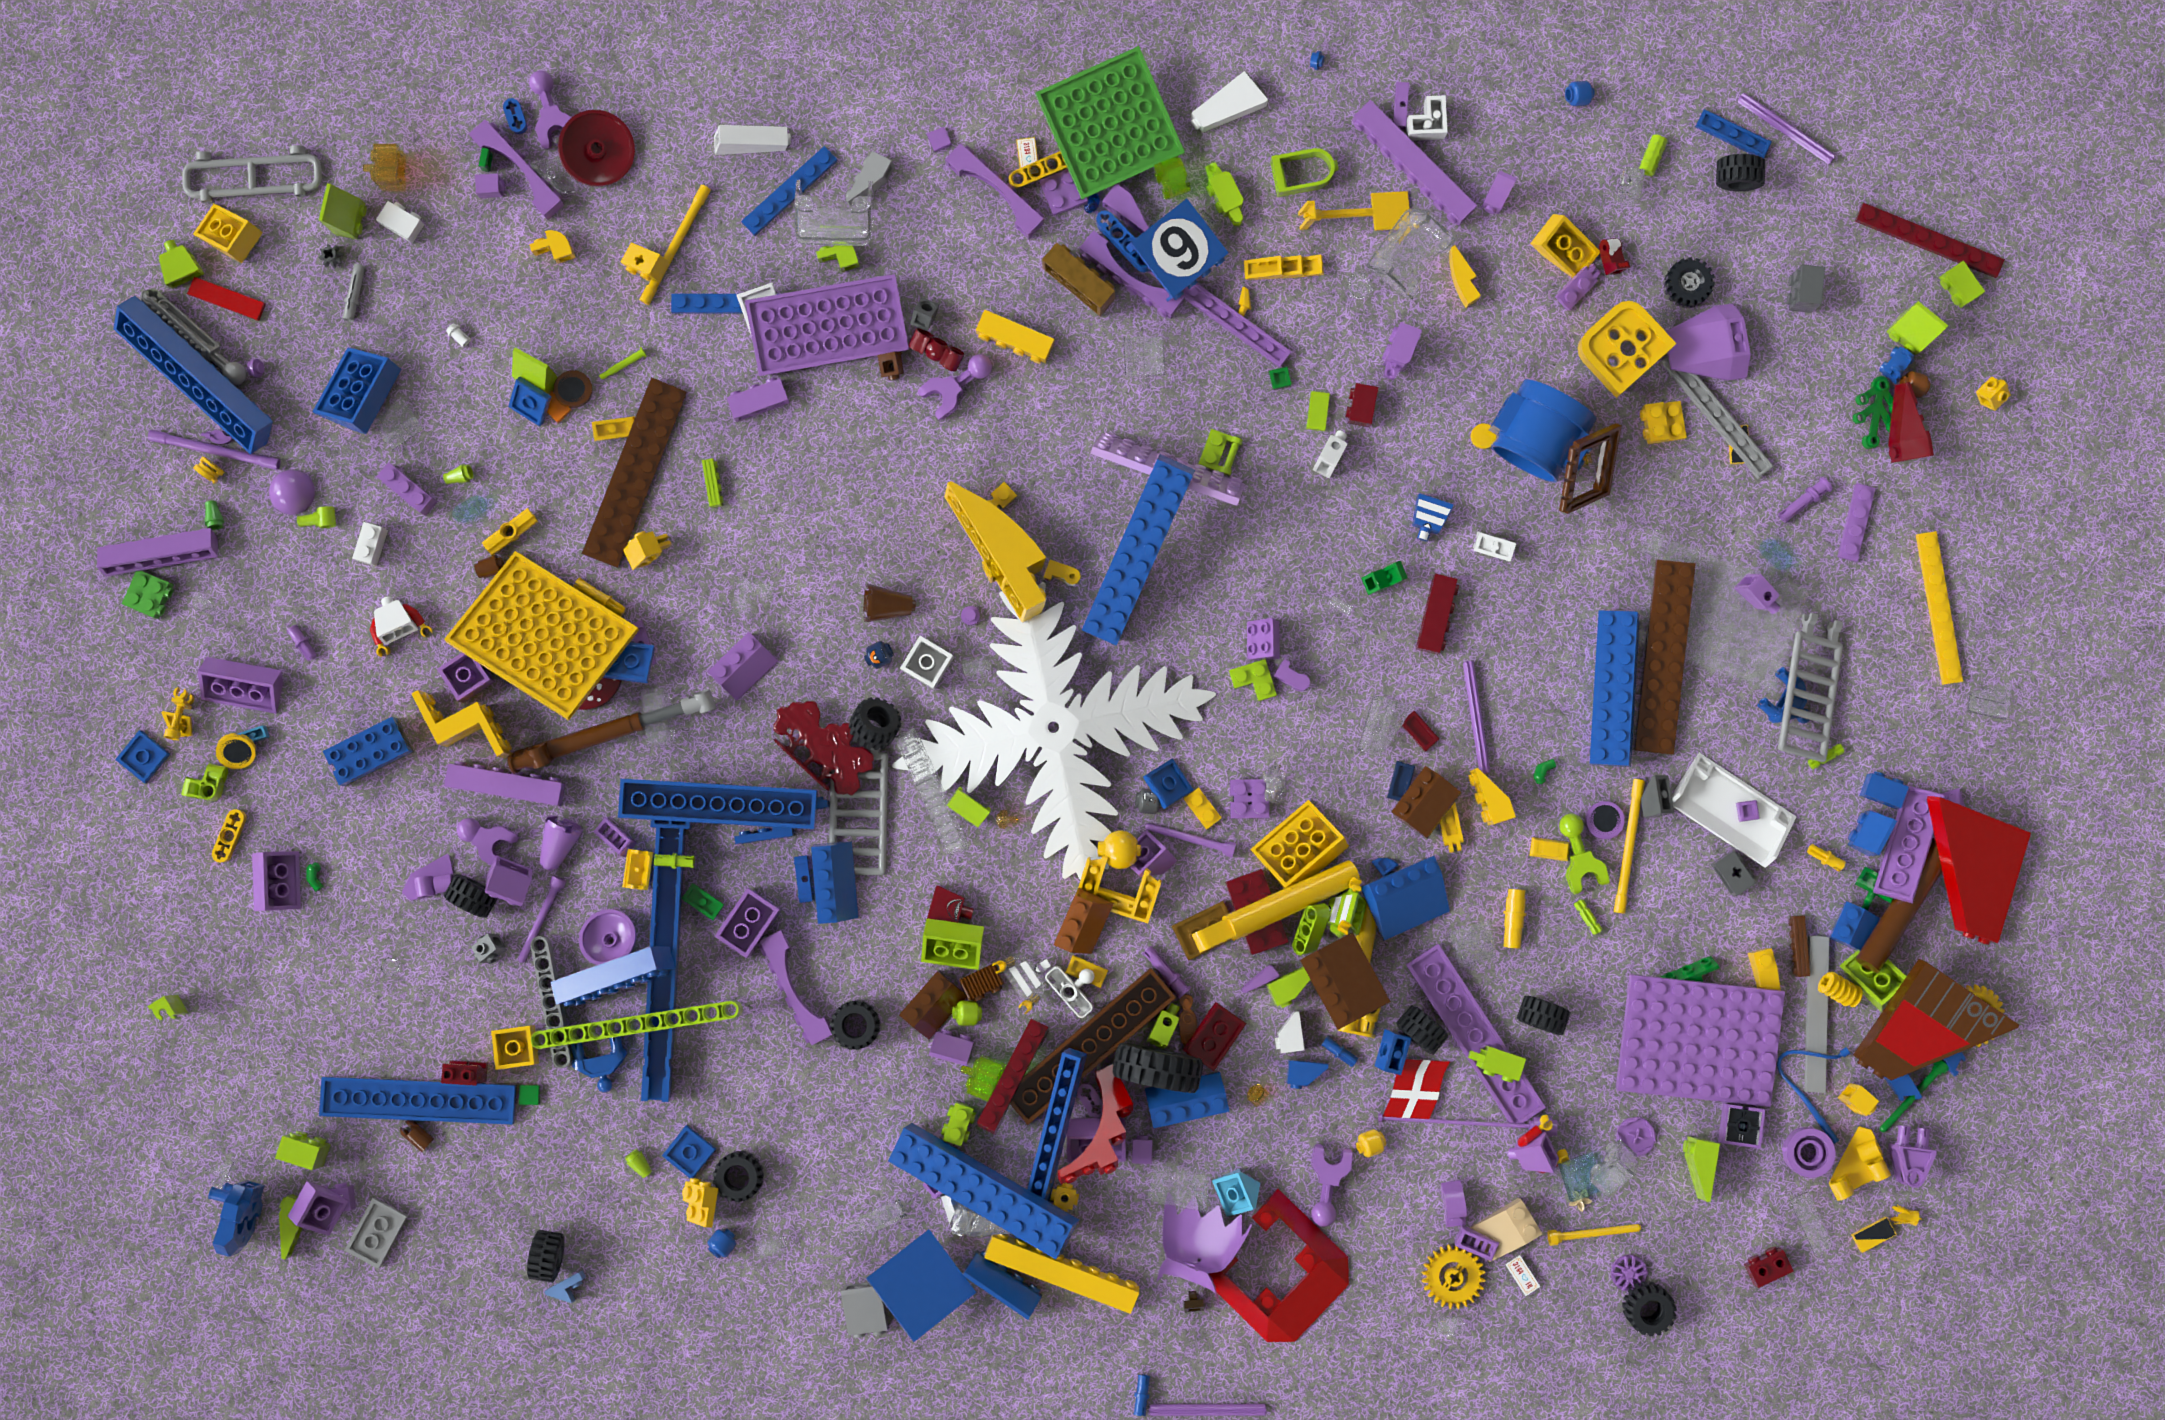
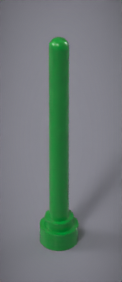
[1879,1060,1949,1133]

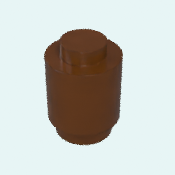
[474,555,504,579]

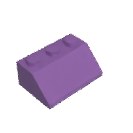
[707,632,778,701]
[252,851,301,911]
[1067,1118,1126,1162]

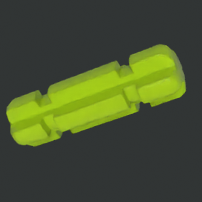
[1807,744,1845,769]
[1574,899,1602,935]

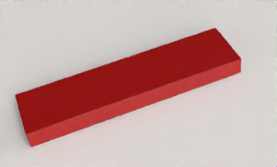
[187,277,266,321]

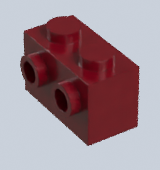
[1345,383,1379,428]
[1744,1246,1794,1288]

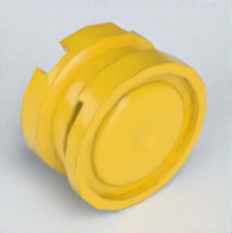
[193,456,225,484]

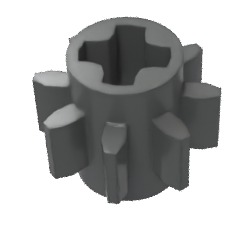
[318,244,344,269]

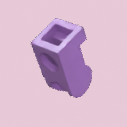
[1273,659,1310,691]

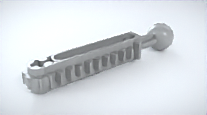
[140,288,247,386]

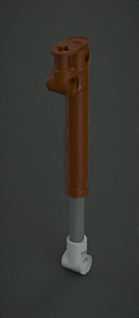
[507,689,716,774]

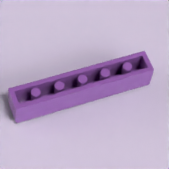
[97,528,218,577]
[444,761,565,806]

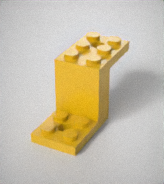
[411,690,512,759]

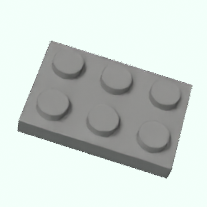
[344,1197,409,1269]

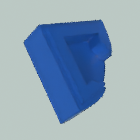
[1371,858,1398,877]

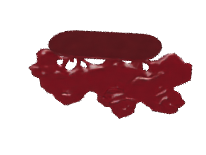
[773,701,874,796]

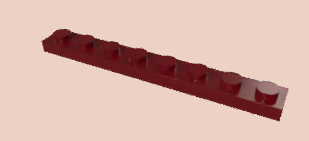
[1855,203,2005,278]

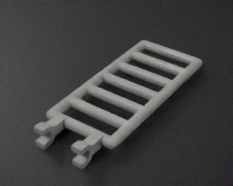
[1778,613,1843,762]
[829,748,888,875]

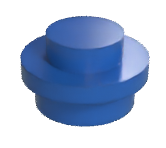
[1310,51,1325,70]

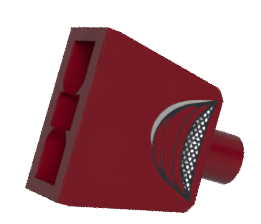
[927,885,974,923]

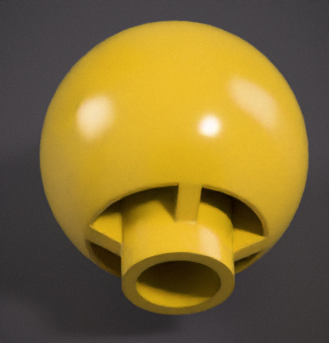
[1098,830,1141,869]

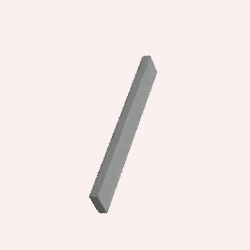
[1660,356,1773,479]
[1804,936,1829,1093]

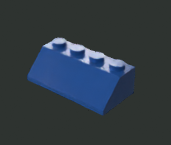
[811,841,859,924]
[1145,1072,1230,1129]
[963,1250,1042,1320]

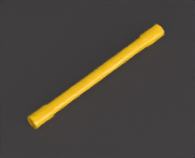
[639,184,711,305]
[1614,779,1645,914]

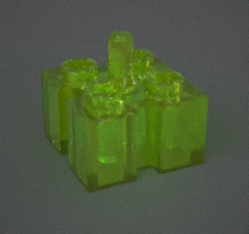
[960,1055,1007,1102]

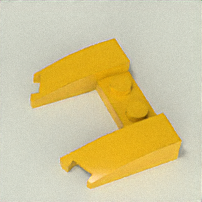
[1078,855,1162,924]

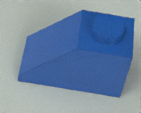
[1286,1060,1329,1089]

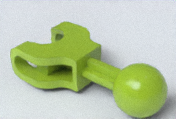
[1559,813,1610,895]

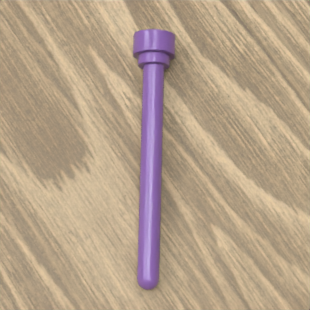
[1145,823,1236,858]
[518,875,567,963]

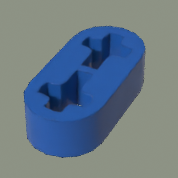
[503,98,528,134]

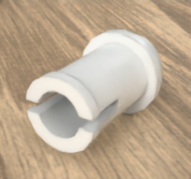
[446,323,471,347]

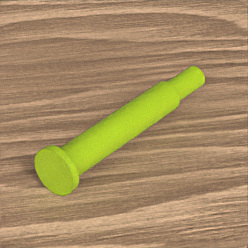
[599,347,647,380]

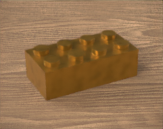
[1042,242,1115,316]

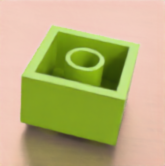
[275,1131,331,1170]

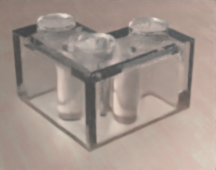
[1590,1139,1637,1197]

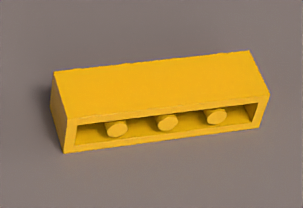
[976,310,1055,364]

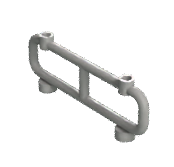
[182,145,322,203]

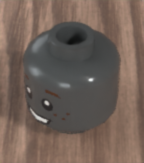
[1135,788,1163,814]

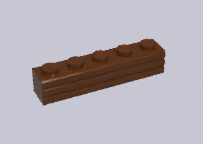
[1788,916,1810,977]

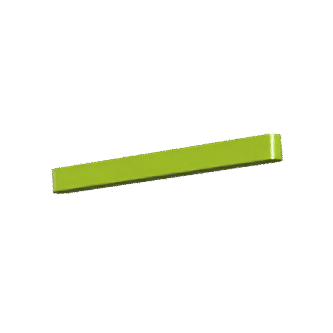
[531,1000,743,1049]

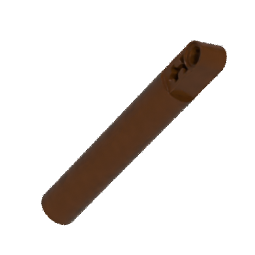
[1856,838,1942,973]

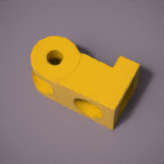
[1043,559,1081,586]

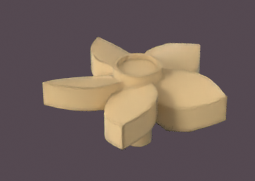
[1569,1188,1592,1212]

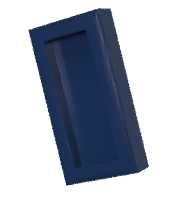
[1387,761,1415,801]

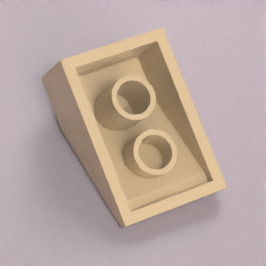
[1469,1198,1542,1262]

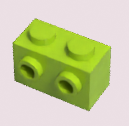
[941,1101,976,1146]

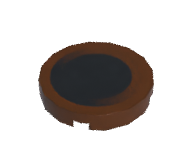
[554,370,592,408]

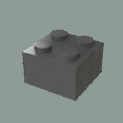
[1786,264,1825,313]

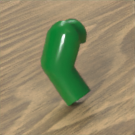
[306,862,324,892]

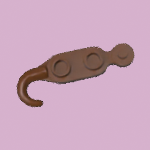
[1179,994,1197,1056]

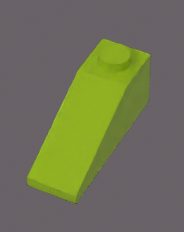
[279,1194,303,1260]

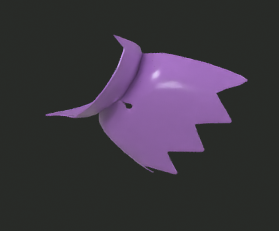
[1157,1192,1252,1308]

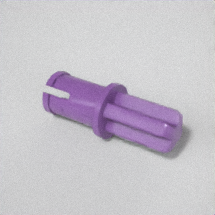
[286,624,317,661]

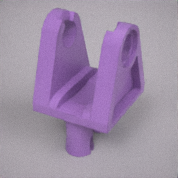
[1888,1125,1937,1188]

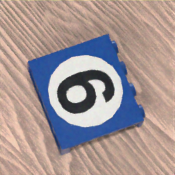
[1126,198,1229,302]

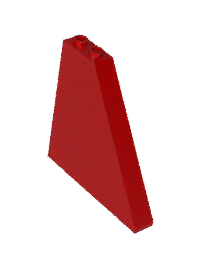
[1927,796,2031,945]

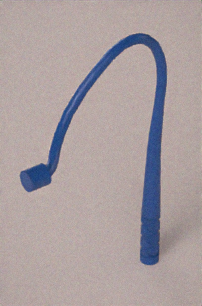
[1777,1047,1851,1144]

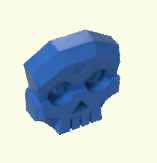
[208,1180,265,1257]

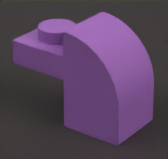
[1441,1180,1467,1227]

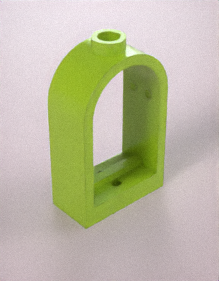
[1270,148,1338,198]

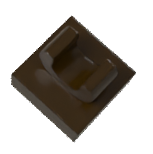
[1184,1291,1204,1313]

